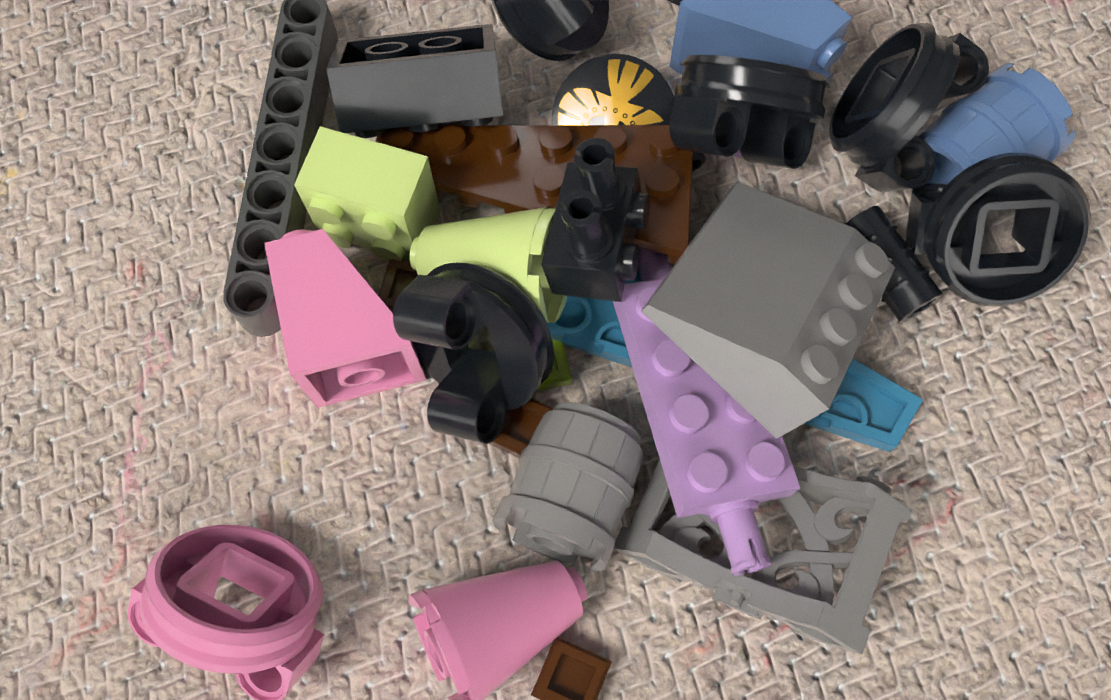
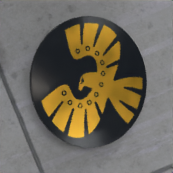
[552,54,674,125]

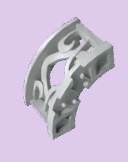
[614,459,912,654]

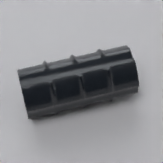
[845,205,944,323]

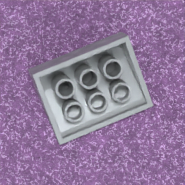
[641,182,895,439]

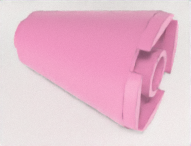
[408,560,588,700]

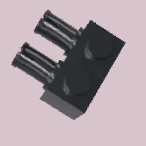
[541,138,650,302]

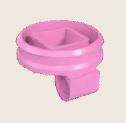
[127,525,325,700]

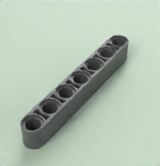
[223,0,338,337]

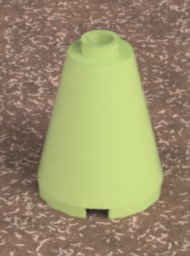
[410,207,567,323]

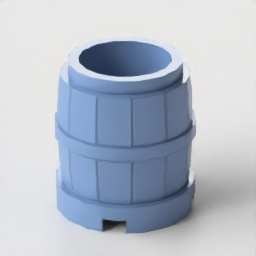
[918,63,1076,185]

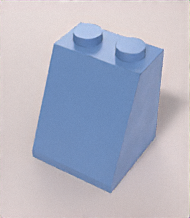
[669,0,852,89]

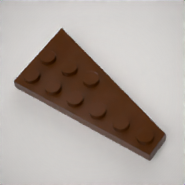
[375,125,693,264]

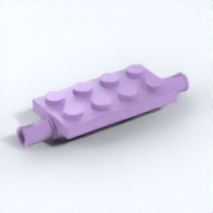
[613,248,800,576]

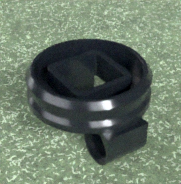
[491,0,609,61]
[829,23,989,192]
[669,55,830,169]
[905,153,1091,306]
[393,262,554,444]

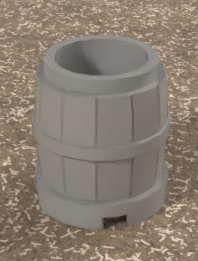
[492,402,643,571]

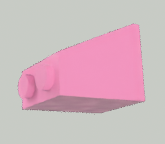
[264,229,426,408]

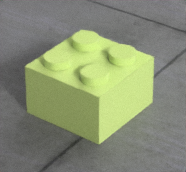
[294,126,440,262]

